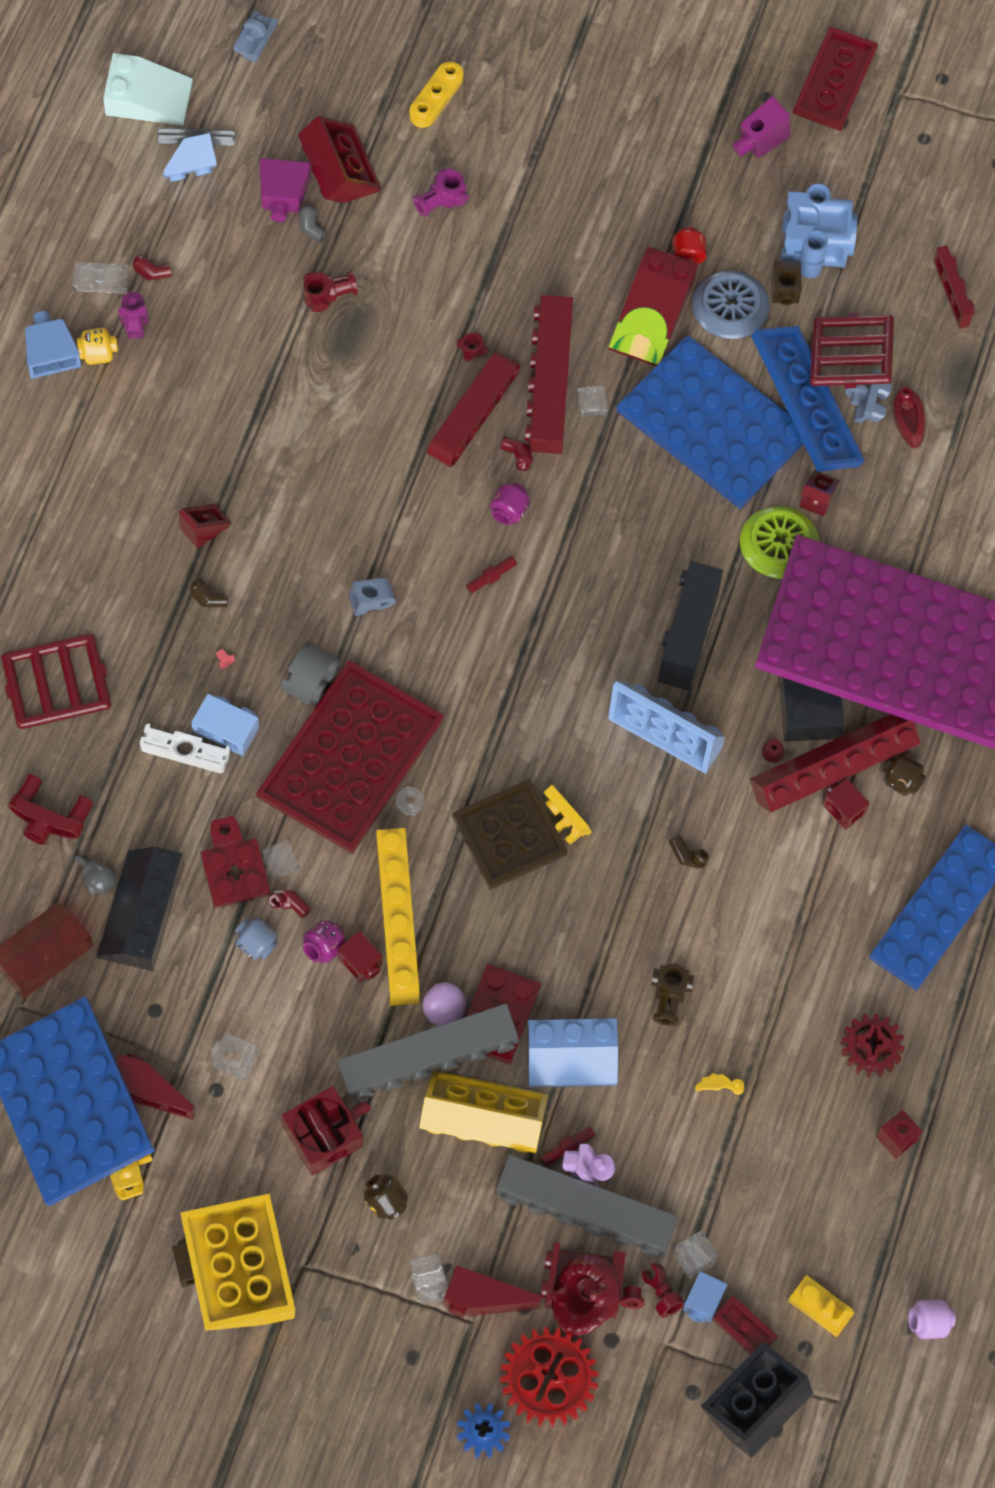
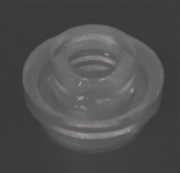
[396,787,424,815]

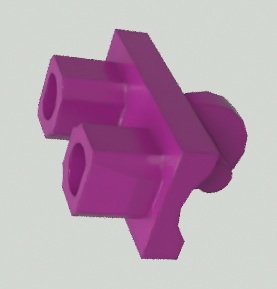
[119,292,149,339]

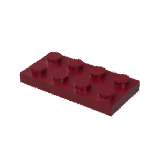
[792,26,878,132]

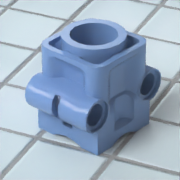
[781,184,857,278]

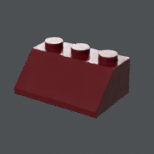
[298,116,382,203]

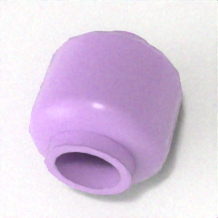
[908,1299,956,1339]

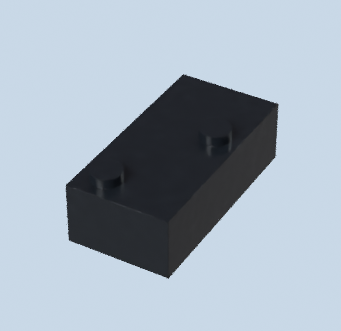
[658,561,723,691]
[778,676,844,741]

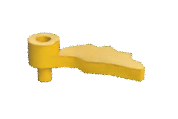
[695,1073,745,1095]

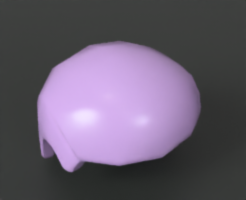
[422,982,467,1026]

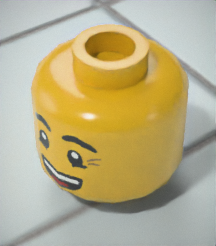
[77,328,118,365]

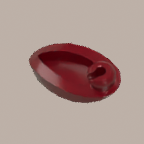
[893,386,926,448]

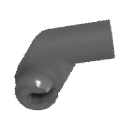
[299,205,327,243]

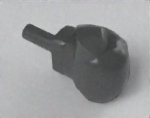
[75,854,117,896]

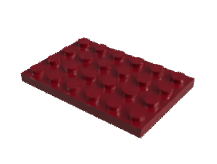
[256,660,444,854]

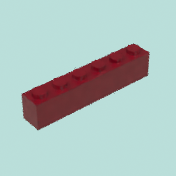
[525,295,573,454]
[749,714,921,813]

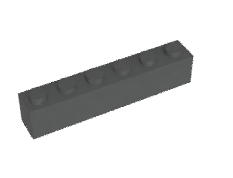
[338,1003,520,1100]
[496,1154,679,1257]

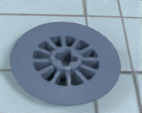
[692,270,770,339]

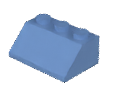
[527,1018,618,1087]

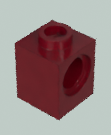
[823,779,870,830]
[337,931,382,983]
[876,1110,923,1159]

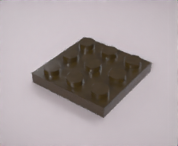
[452,779,568,890]

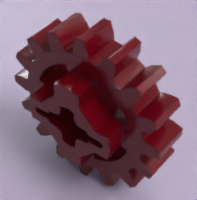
[840,1013,905,1078]

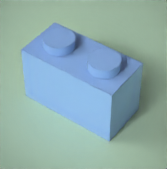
[192,694,259,756]

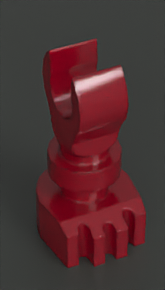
[642,1263,685,1318]

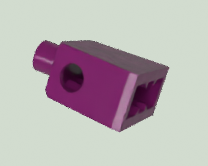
[731,96,791,158]
[259,158,311,222]

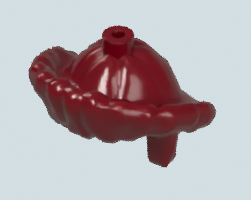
[551,1253,621,1336]

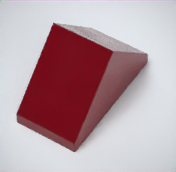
[179,504,231,549]

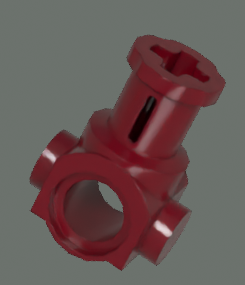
[303,271,358,312]

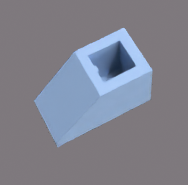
[162,133,217,182]

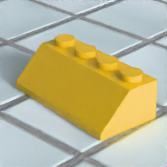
[419,1071,549,1153]

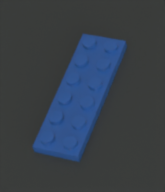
[751,326,865,472]
[869,825,995,991]

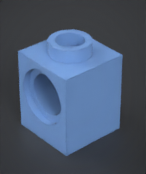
[683,1271,728,1323]

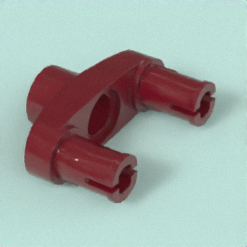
[7,774,94,845]

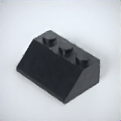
[701,1342,813,1458]

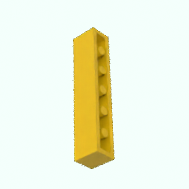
[376,828,419,1006]

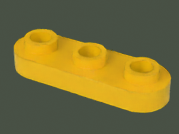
[409,62,463,128]

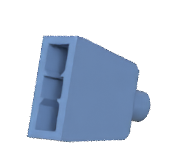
[25,311,81,379]

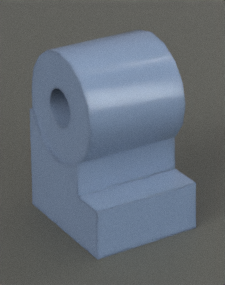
[348,578,396,616]

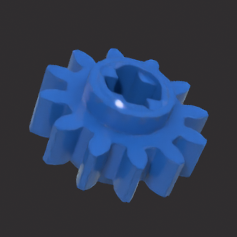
[457,1403,510,1459]

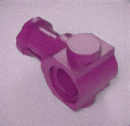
[412,167,469,217]

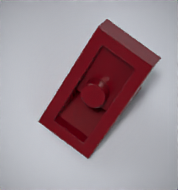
[800,471,840,516]

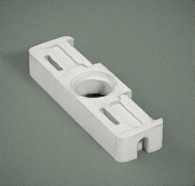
[140,724,230,773]

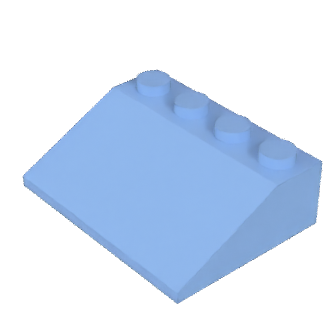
[608,681,725,774]

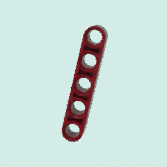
[427,351,521,468]

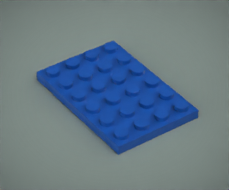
[616,335,804,510]
[0,996,156,1206]

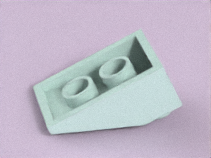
[103,53,193,126]

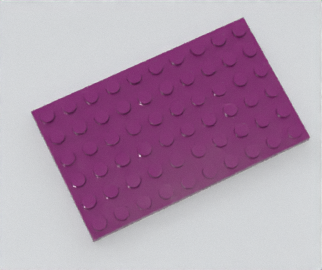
[754,534,995,749]

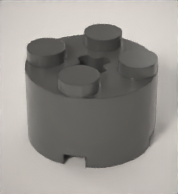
[280,640,340,707]

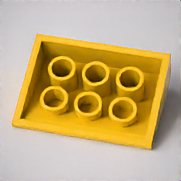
[180,1194,295,1331]

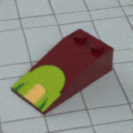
[608,246,698,367]

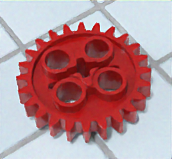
[500,1327,599,1428]

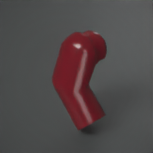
[133,255,172,281]
[500,437,533,471]
[268,890,312,919]

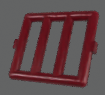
[810,312,894,389]
[1,633,111,729]

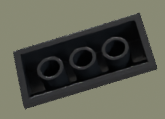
[97,847,184,971]

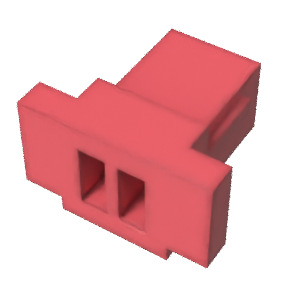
[216,649,235,669]

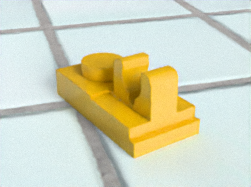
[544,785,592,844]
[788,1275,855,1337]

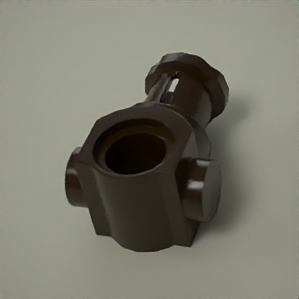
[651,963,694,1026]

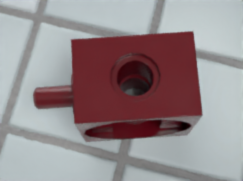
[281,1086,371,1176]

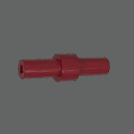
[465,556,517,594]
[540,1126,596,1167]

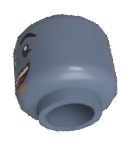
[235,917,279,960]

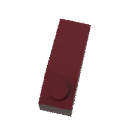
[116,1054,195,1120]
[444,1265,542,1317]

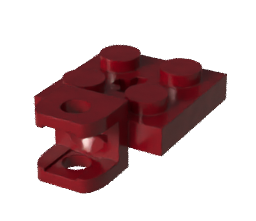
[200,816,271,909]

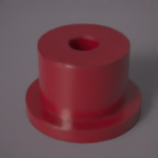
[762,739,784,763]
[620,1286,645,1309]

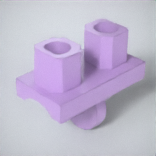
[563,1144,615,1187]

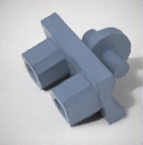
[233,11,278,62]
[845,369,892,424]

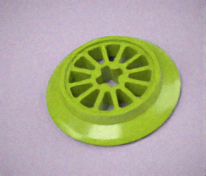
[740,506,820,579]

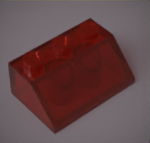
[0,902,93,999]

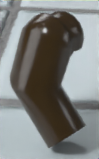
[190,579,228,607]
[669,836,709,869]

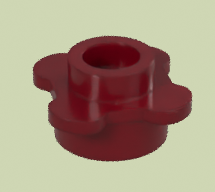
[457,333,488,361]

